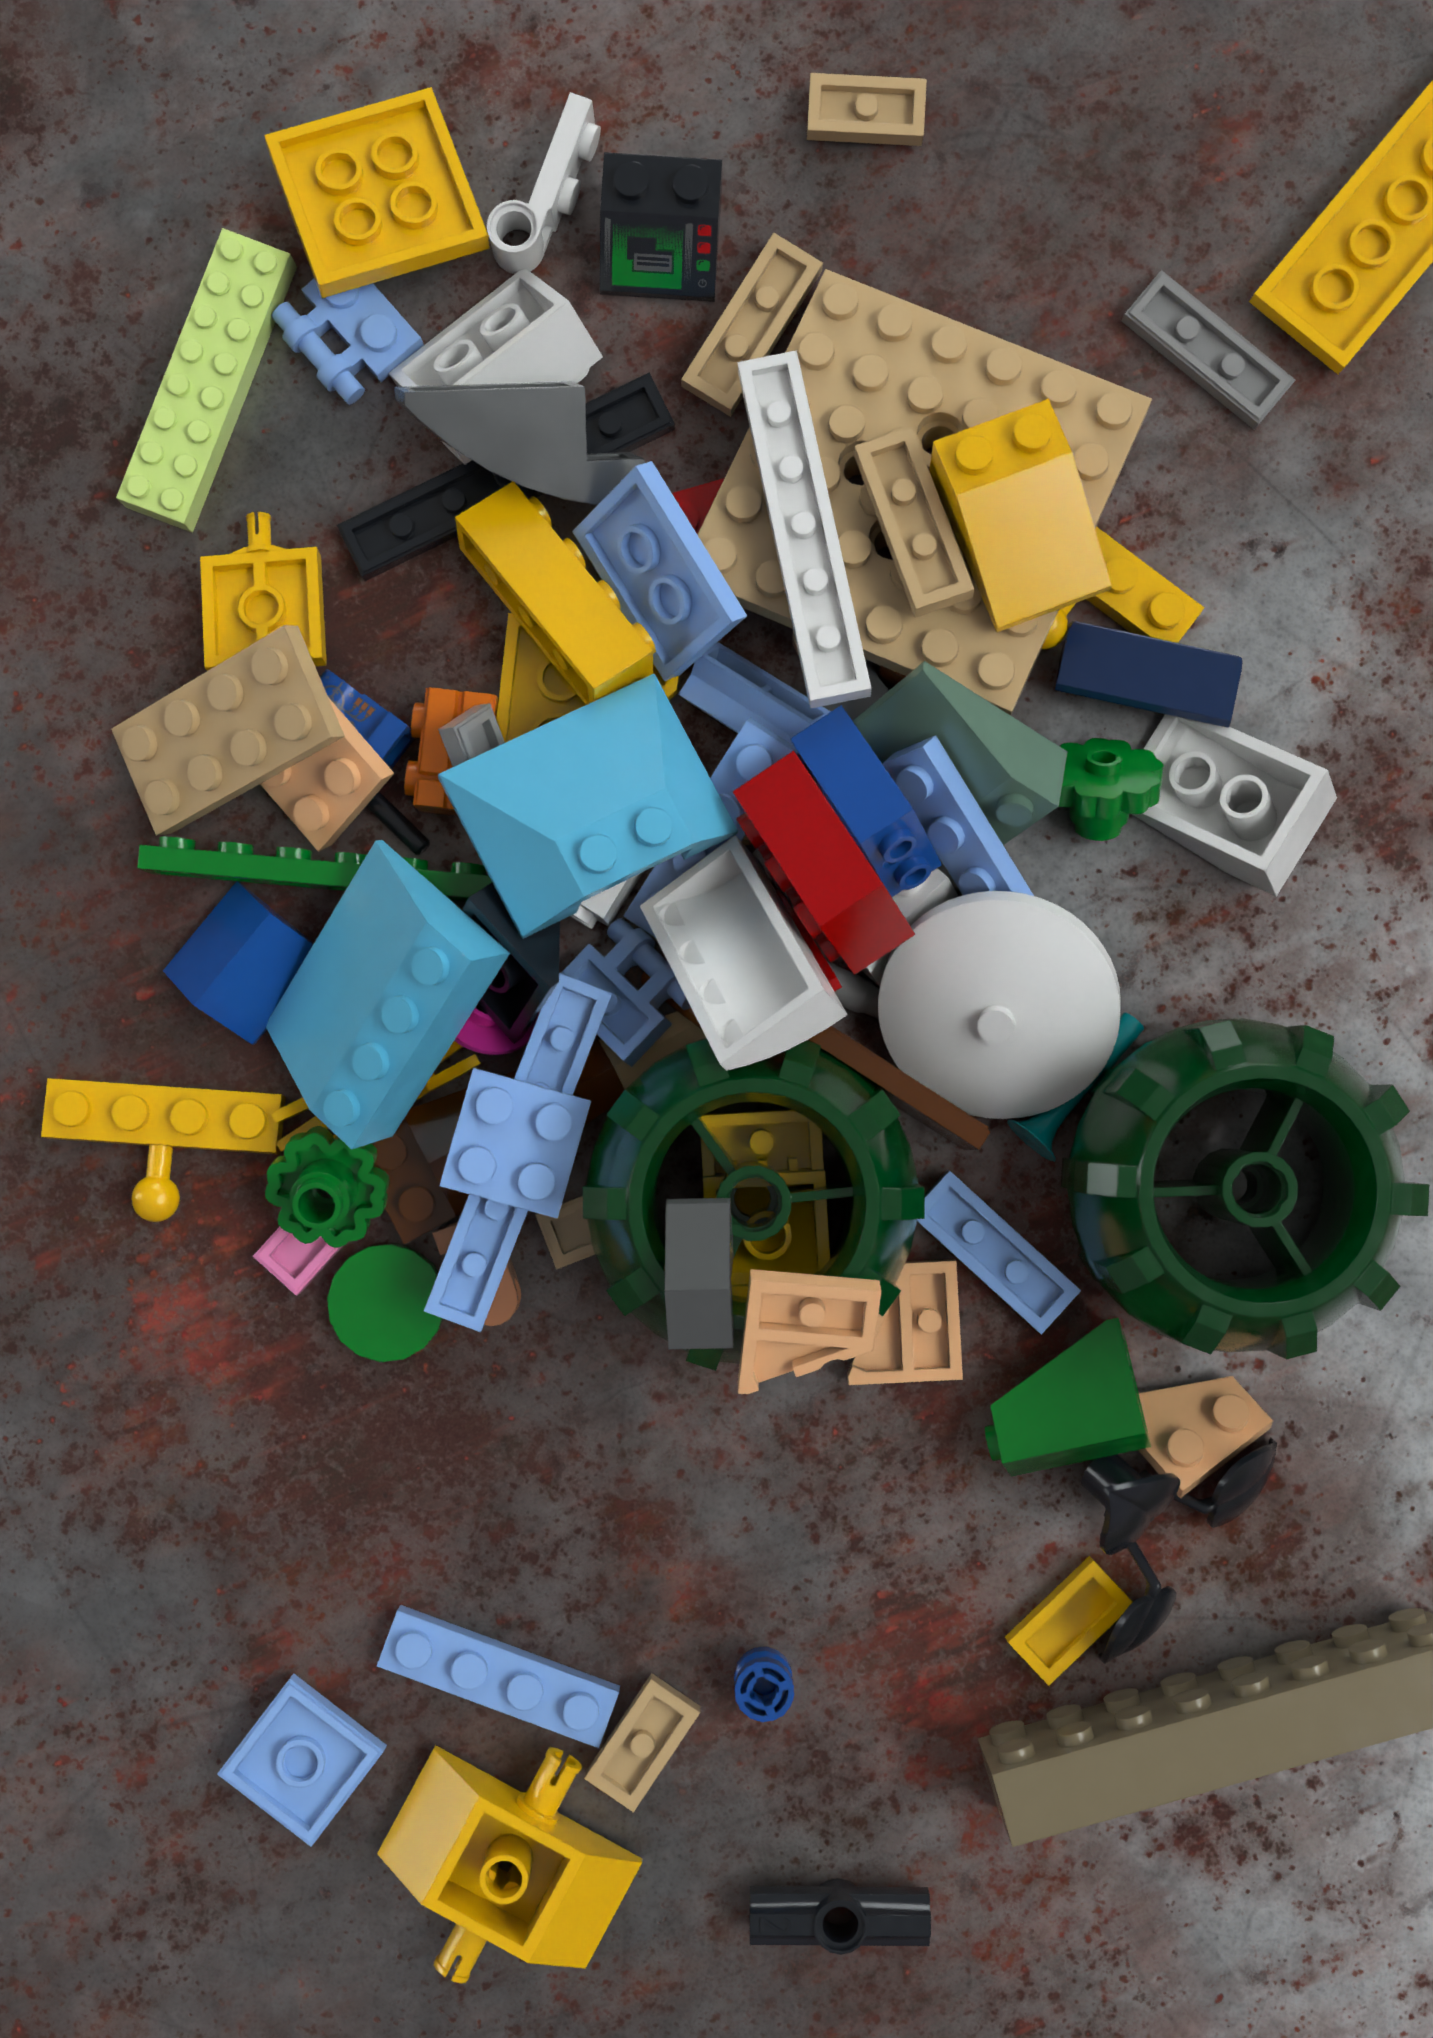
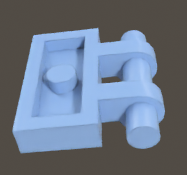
[271,278,424,405]
[561,918,691,1067]

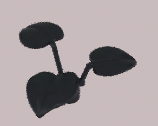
[1081,1437,1277,1664]

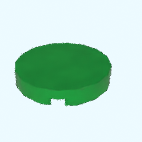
[327,1243,443,1362]

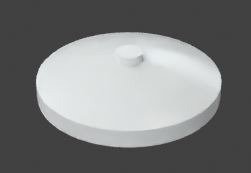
[878,891,1121,1119]

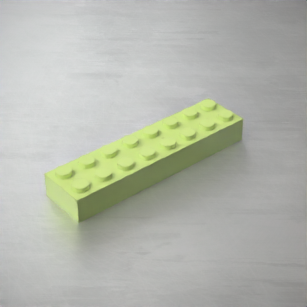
[116,228,297,533]

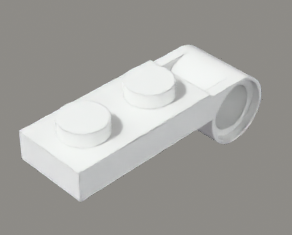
[487,92,601,274]

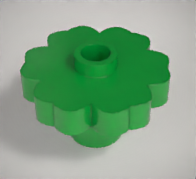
[1059,738,1164,841]
[265,1126,390,1248]

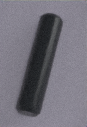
[366,792,430,855]

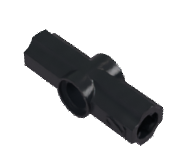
[749,1878,931,1955]

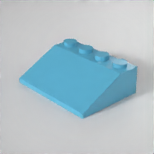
[266,840,510,1150]

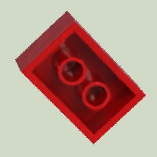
[733,750,916,975]

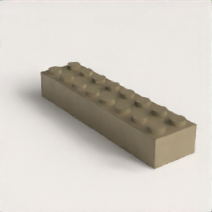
[978,1608,1433,1847]

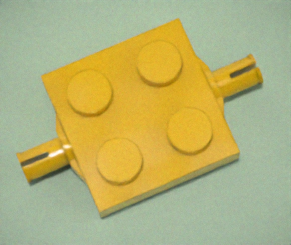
[200,512,327,671]

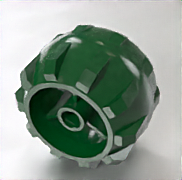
[1061,1018,1430,1360]
[583,1038,925,1371]

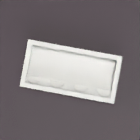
[640,835,848,1071]

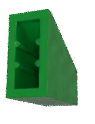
[985,1318,1151,1477]

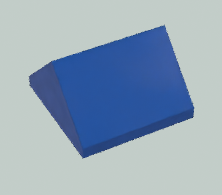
[163,881,314,1045]

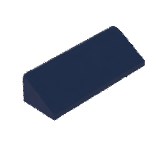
[1055,621,1243,728]

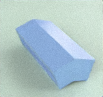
[678,642,831,771]

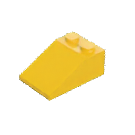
[929,399,1112,632]

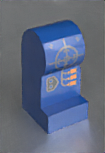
[320,669,415,769]

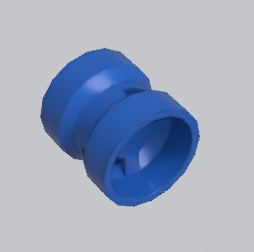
[734,1647,794,1722]

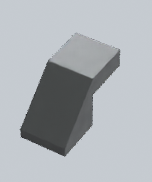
[665,1198,734,1350]

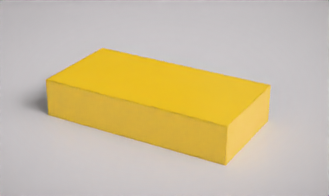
[1005,1556,1133,1686]

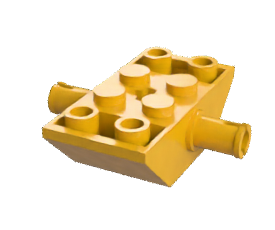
[377,1745,643,1984]

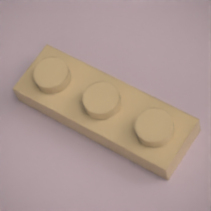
[681,233,823,417]
[854,427,974,618]

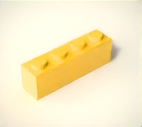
[455,482,656,705]

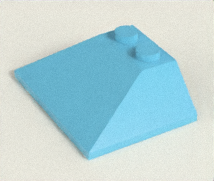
[438,674,739,939]

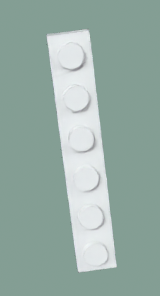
[738,350,871,709]

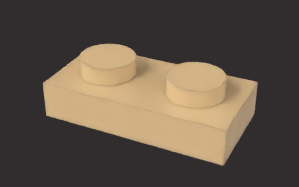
[807,73,927,146]
[584,1673,701,1813]

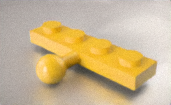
[1041,526,1205,649]
[41,1078,286,1222]

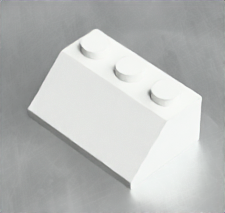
[388,269,603,465]

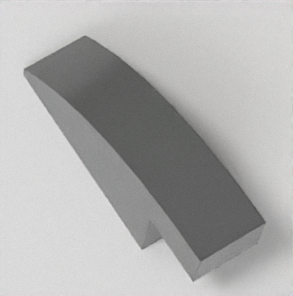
[394,381,645,505]

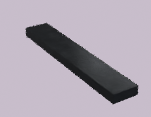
[337,372,675,581]

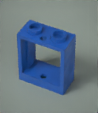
[790,705,942,897]

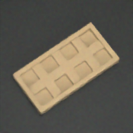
[111,625,345,836]

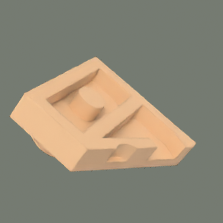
[847,1259,963,1385]

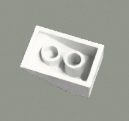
[1132,714,1337,896]

